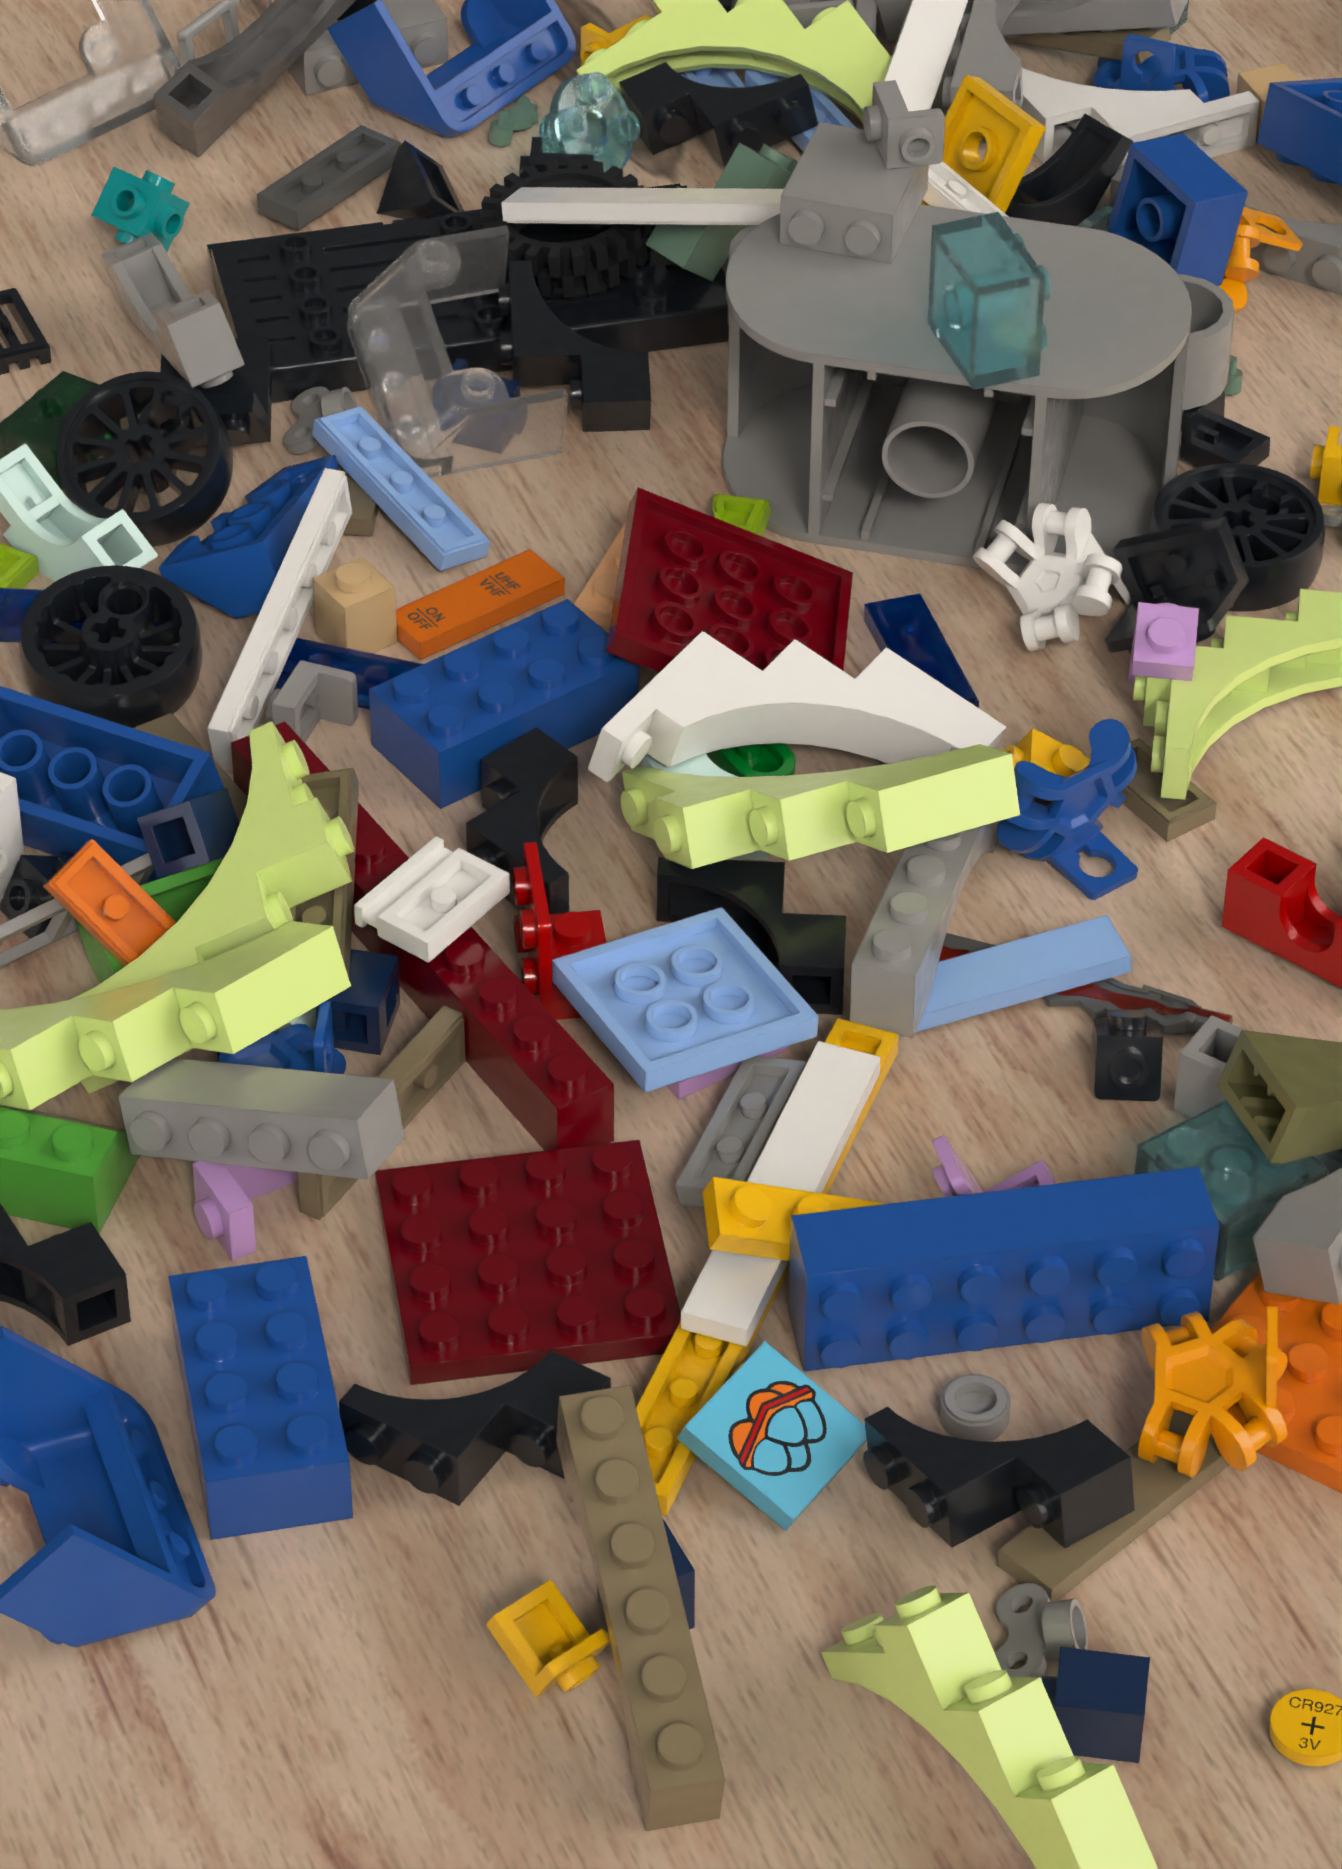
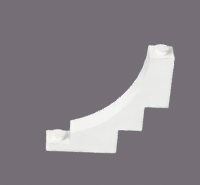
[932,29,1260,174]
[588,631,1006,783]

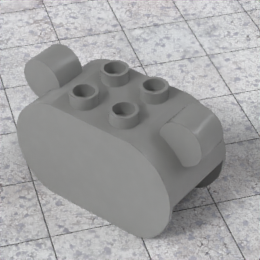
[723,204,1234,575]

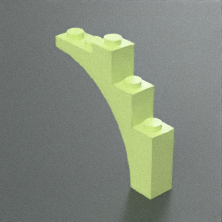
[576,0,891,125]
[1133,589,1342,800]
[70,721,354,1094]
[620,744,1020,869]
[0,921,351,1110]
[821,1585,1158,1869]

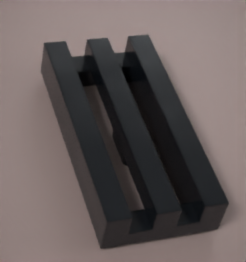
[0,288,51,375]

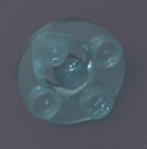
[539,72,640,173]

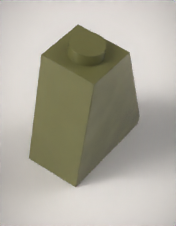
[1217,1030,1342,1164]

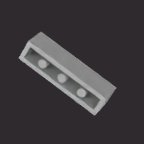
[118,1058,405,1180]

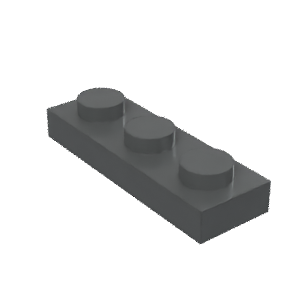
[257,125,401,230]

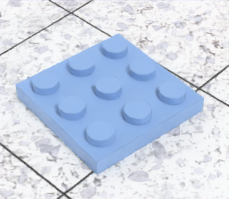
[552,907,819,1092]

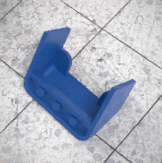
[327,0,576,138]
[0,1326,216,1647]

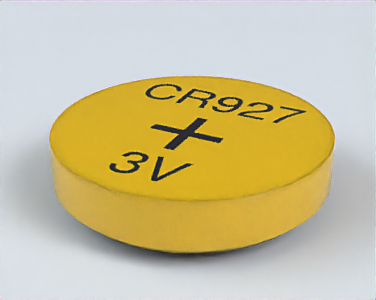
[1269,1689,1342,1766]

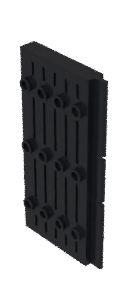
[207,183,729,403]

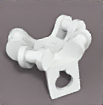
[973,503,1132,652]

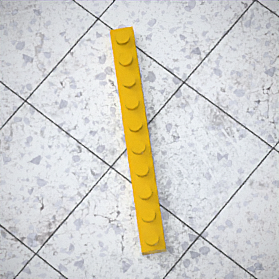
[636,1018,899,1516]

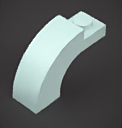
[0,443,159,582]

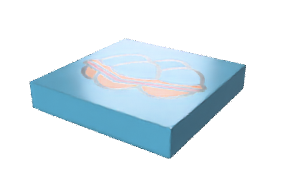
[677,1341,867,1531]

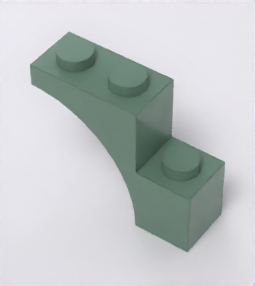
[646,143,798,282]

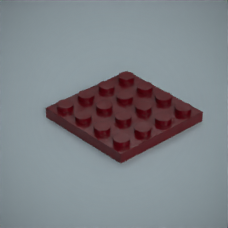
[606,487,853,672]
[375,1140,681,1385]

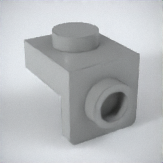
[863,80,945,169]
[267,660,358,743]

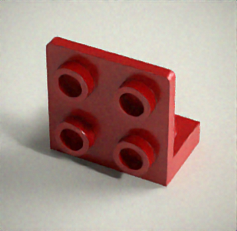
[512,842,607,1020]

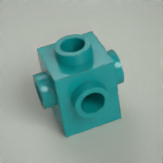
[91,167,190,252]

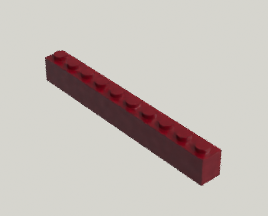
[231,721,614,1151]

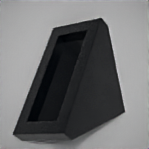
[377,140,464,219]

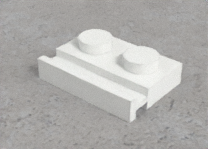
[354,836,510,963]

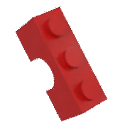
[1222,837,1342,988]

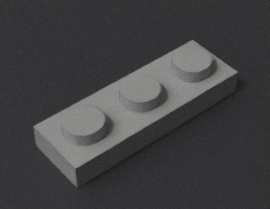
[675,1056,807,1208]

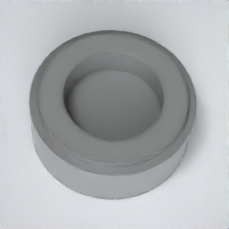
[939,1374,1011,1441]

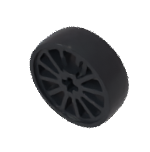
[56,371,233,547]
[1149,463,1325,612]
[19,565,202,728]

